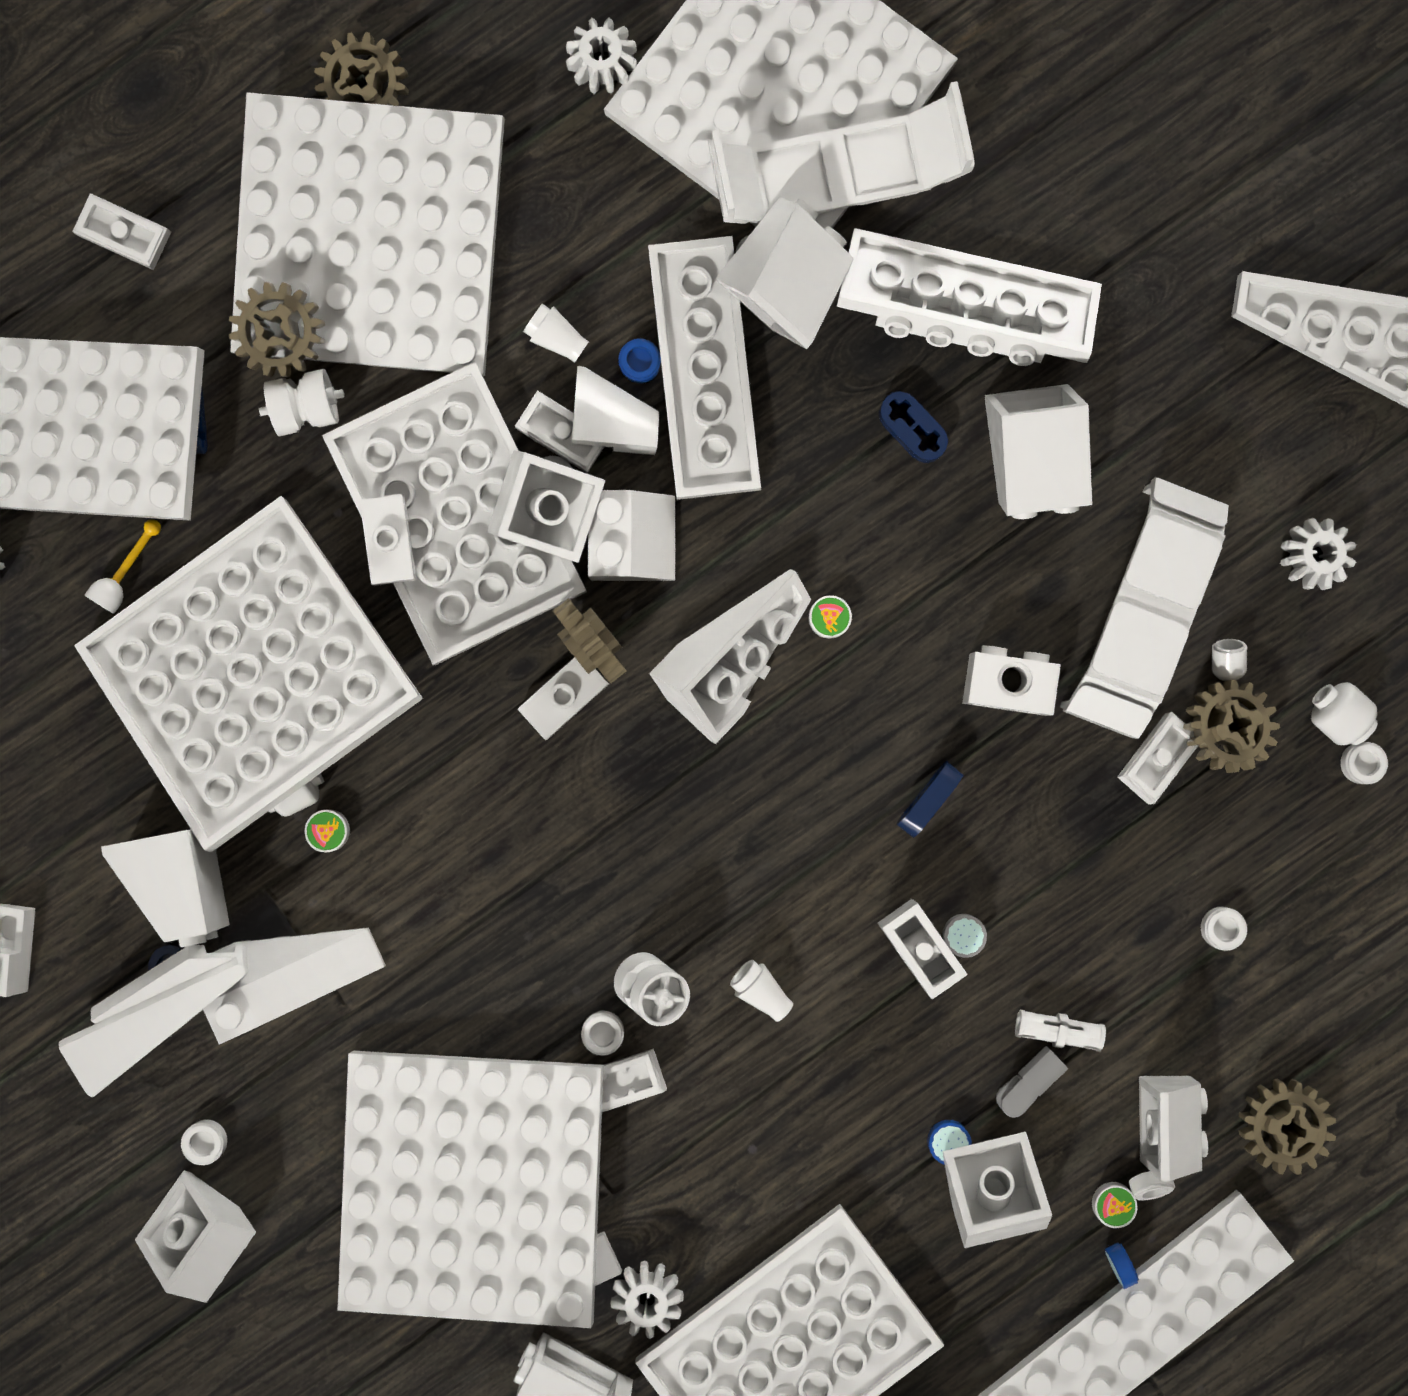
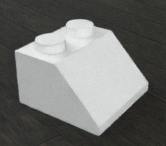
[487,450,605,563]
[588,490,675,581]
[1139,1076,1208,1181]
[943,1132,1052,1248]
[135,1170,256,1303]

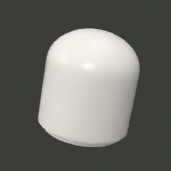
[1212,639,1247,681]

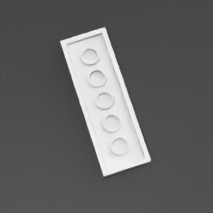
[648,236,761,500]

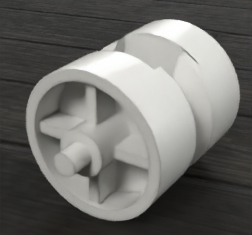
[259,369,344,436]
[614,952,690,1026]

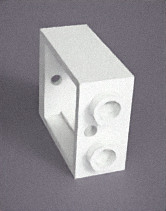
[513,1332,633,1396]

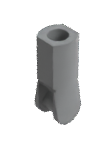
[996,1046,1068,1118]

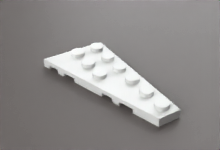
[1231,271,1408,408]

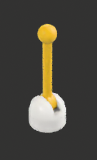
[85,519,161,614]

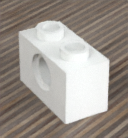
[962,645,1061,716]
[878,899,968,999]

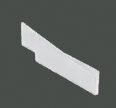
[59,944,248,1097]

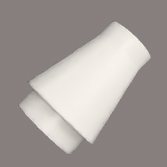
[523,304,589,363]
[730,960,793,1022]

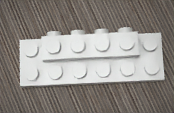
[837,228,1102,366]

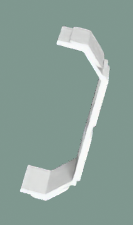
[708,81,975,224]
[1060,477,1229,739]

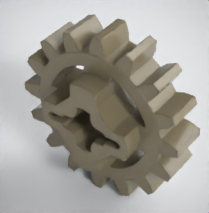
[314,32,409,106]
[229,282,325,378]
[553,598,626,683]
[1183,680,1280,773]
[1238,1079,1336,1175]

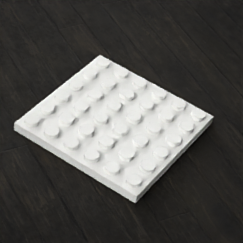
[604,0,958,229]
[230,93,505,376]
[74,496,423,852]
[338,1051,604,1328]

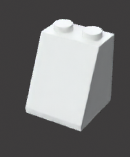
[715,197,854,349]
[985,384,1092,519]
[101,829,230,947]

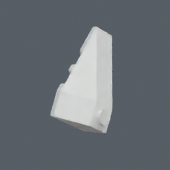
[649,569,811,744]
[203,927,386,1044]

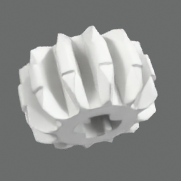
[566,17,637,94]
[1280,518,1357,590]
[611,1260,684,1339]

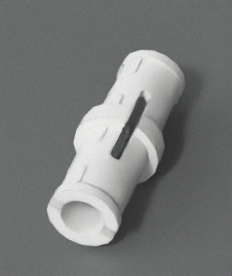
[1015,1009,1106,1052]

